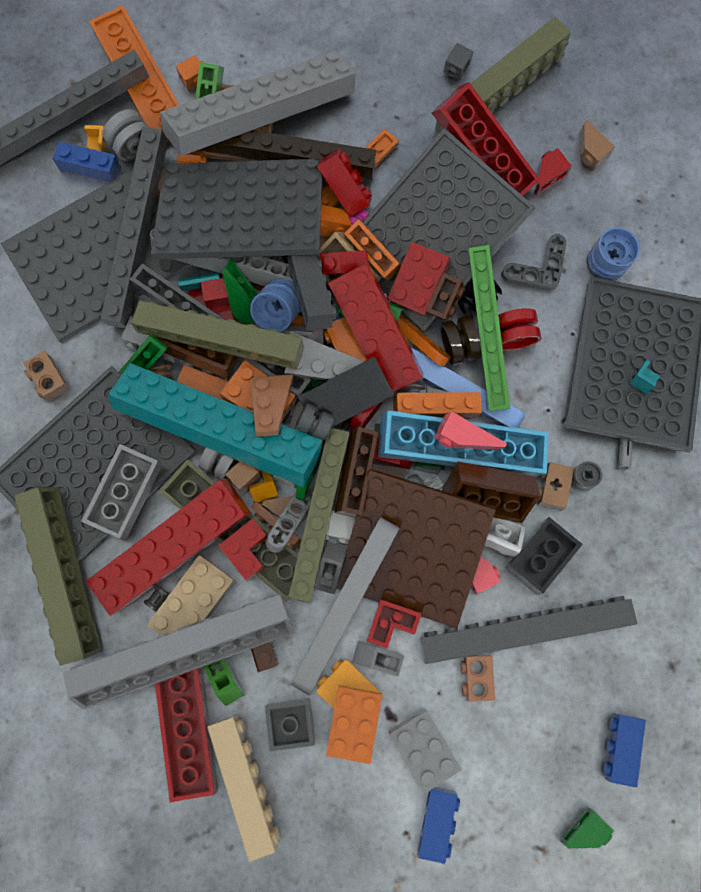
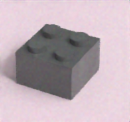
[265,698,315,752]

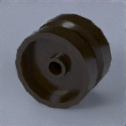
[440,315,481,366]

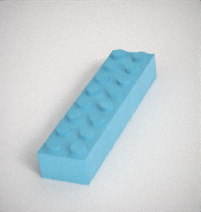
[378,411,549,477]

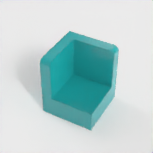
[629,360,660,394]

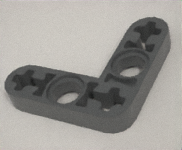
[502,234,566,290]

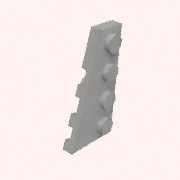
[284,332,364,381]

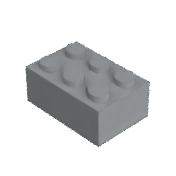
[389,709,462,794]

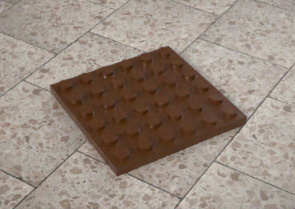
[336,469,496,629]

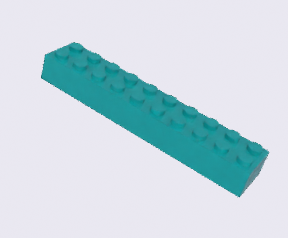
[108,363,322,487]

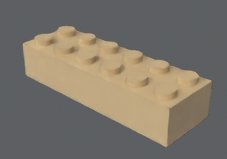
[207,714,281,862]

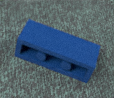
[53,141,120,182]
[603,713,646,788]
[417,787,460,864]

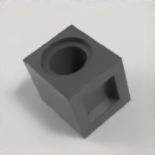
[444,43,474,80]

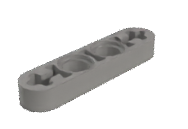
[266,485,314,552]

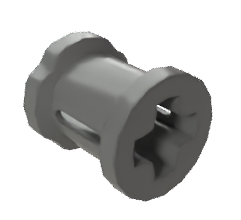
[143,585,169,612]

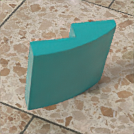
[178,272,222,291]

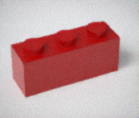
[317,148,372,217]

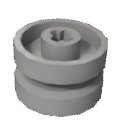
[102,109,150,161]
[198,448,239,480]

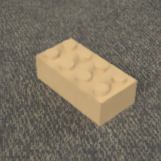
[147,555,236,635]

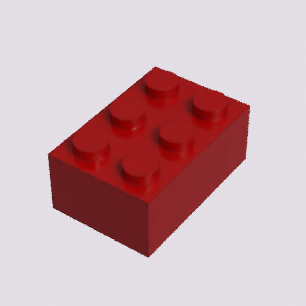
[387,242,451,317]

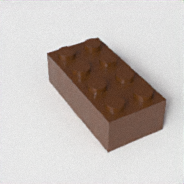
[442,461,540,523]

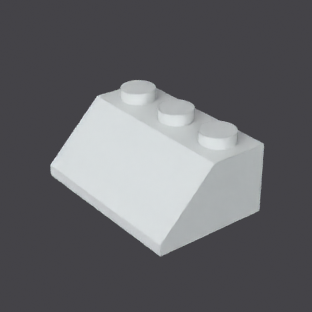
[484,518,526,558]

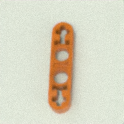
[398,313,451,366]

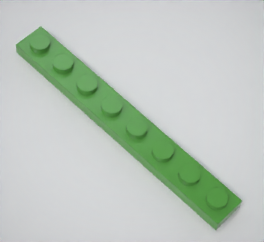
[469,245,510,412]

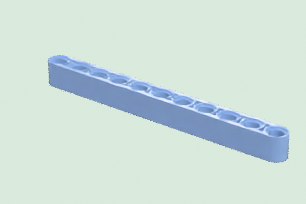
[333,305,525,428]

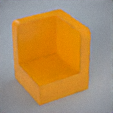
[84,125,108,153]
[249,471,279,503]

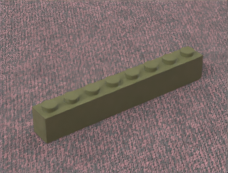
[131,301,304,370]
[288,428,350,603]

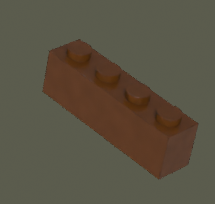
[156,337,237,379]
[334,427,378,518]

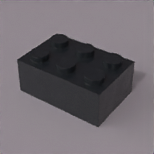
[505,517,583,595]

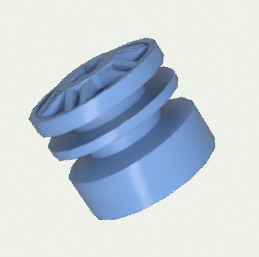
[588,227,640,280]
[250,278,301,332]

